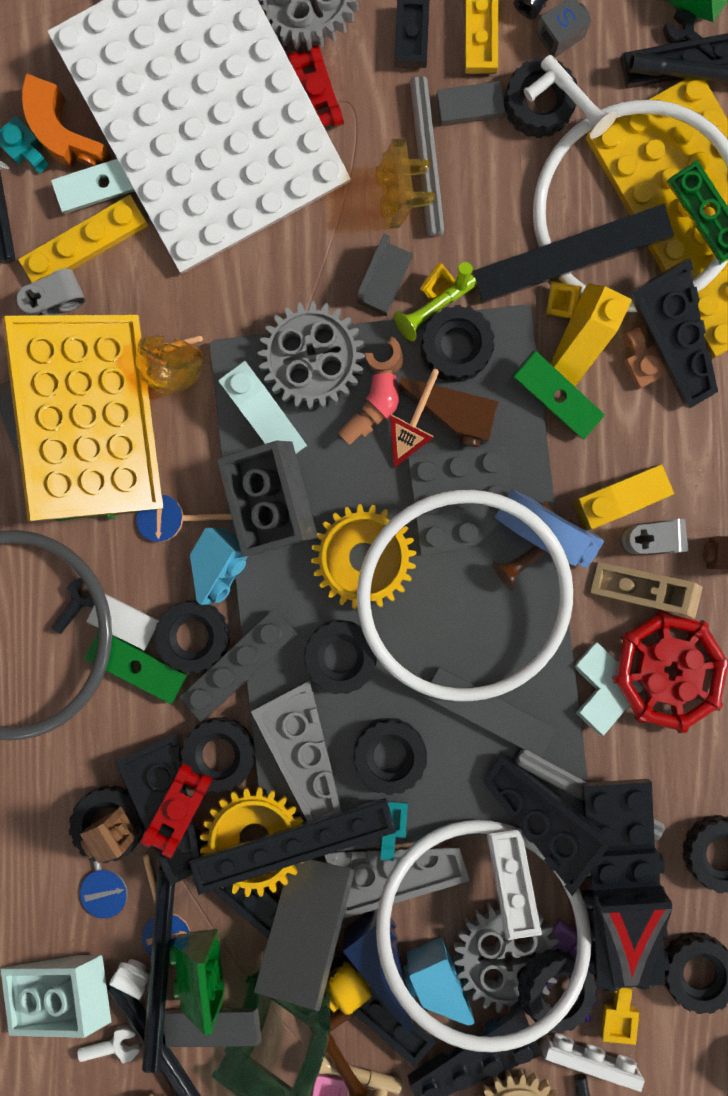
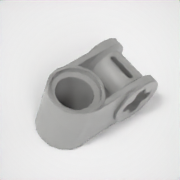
[16,268,86,316]
[621,519,689,555]

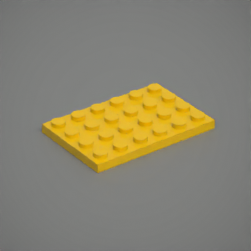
[2,315,163,522]

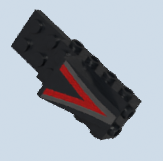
[581,779,672,991]

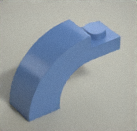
[495,489,605,568]

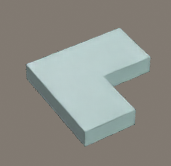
[574,642,644,736]

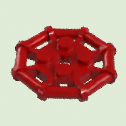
[612,610,728,734]

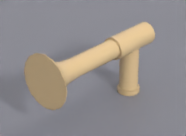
[309,1044,403,1096]

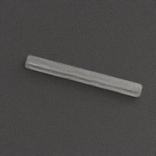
[410,76,445,237]
[515,749,665,840]

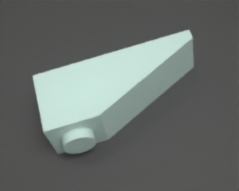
[218,361,307,454]

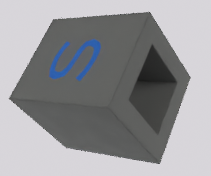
[536,0,591,58]

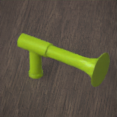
[394,262,477,342]

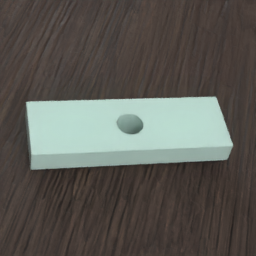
[51,159,135,214]

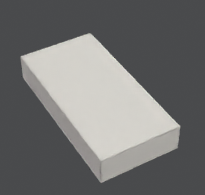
[86,593,160,651]

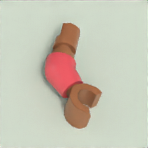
[337,336,404,445]

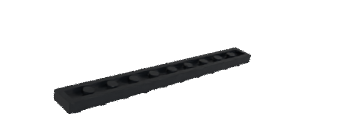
[193,825,437,1067]

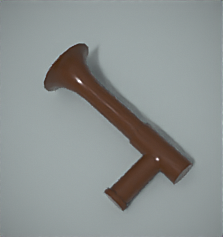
[493,501,577,590]
[306,1009,377,1096]

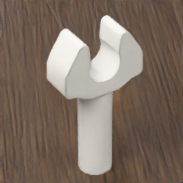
[78,1024,142,1063]

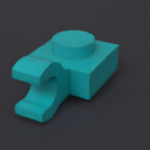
[0,115,49,174]
[375,800,408,861]

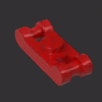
[287,44,344,127]
[140,763,213,859]

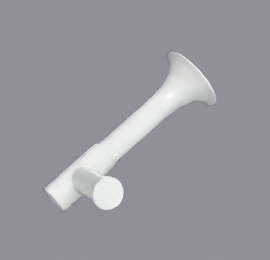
[523,55,618,139]

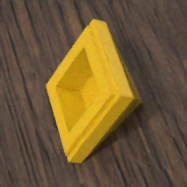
[420,262,456,301]
[546,282,582,319]

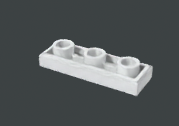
[540,1034,645,1092]

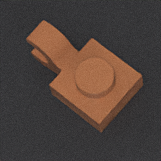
[622,327,668,389]

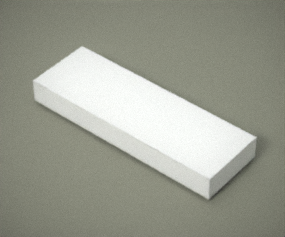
[487,829,542,940]

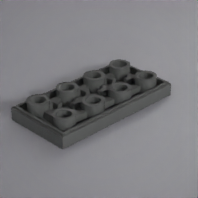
[254,860,355,1011]

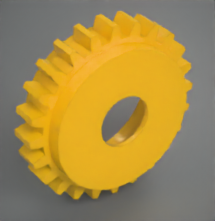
[311,504,417,609]
[200,786,303,897]

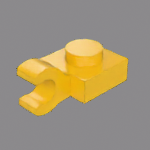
[600,987,639,1045]

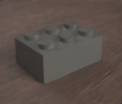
[217,440,318,557]

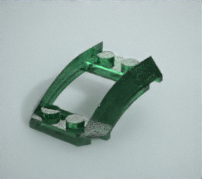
[211,971,330,1096]

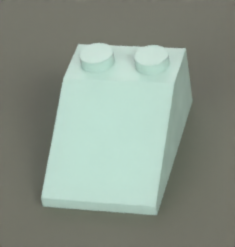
[0,955,111,1038]

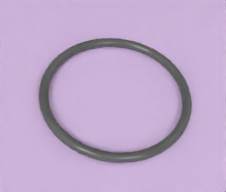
[0,530,112,741]

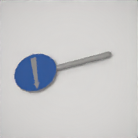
[80,861,128,918]

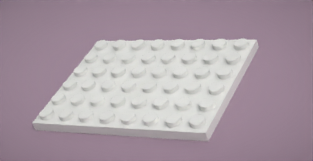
[47,0,351,274]

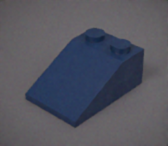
[343,909,413,1033]

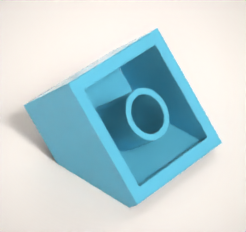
[403,937,475,1026]

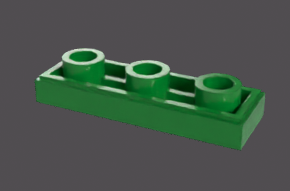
[667,160,728,265]
[511,350,605,440]
[84,631,188,704]

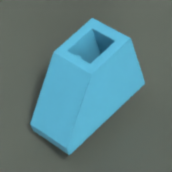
[190,528,248,605]

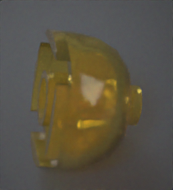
[136,335,203,396]

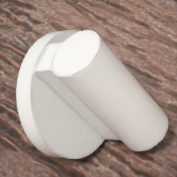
[109,959,149,1000]

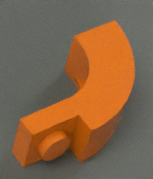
[22,73,111,169]

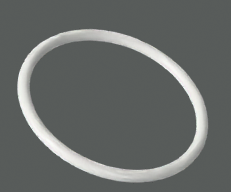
[533,100,728,312]
[357,490,573,701]
[376,820,591,1052]

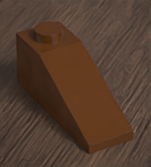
[399,377,499,447]

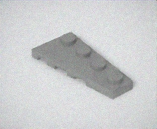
[251,680,342,822]
[325,847,470,919]

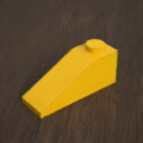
[550,283,632,386]
[572,464,674,530]

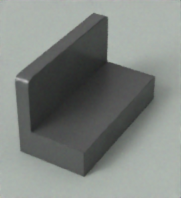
[357,234,413,316]

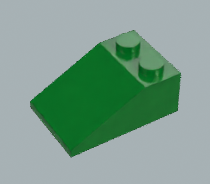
[170,929,225,1035]

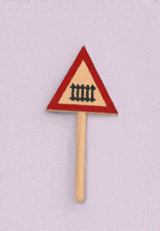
[390,369,439,468]

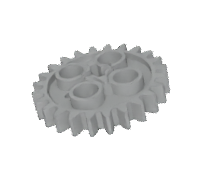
[258,0,359,50]
[258,301,365,410]
[453,903,559,1013]

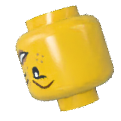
[323,961,371,1015]

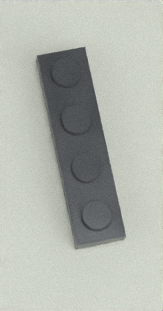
[180,609,297,722]

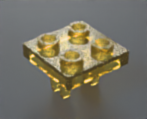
[376,138,435,229]

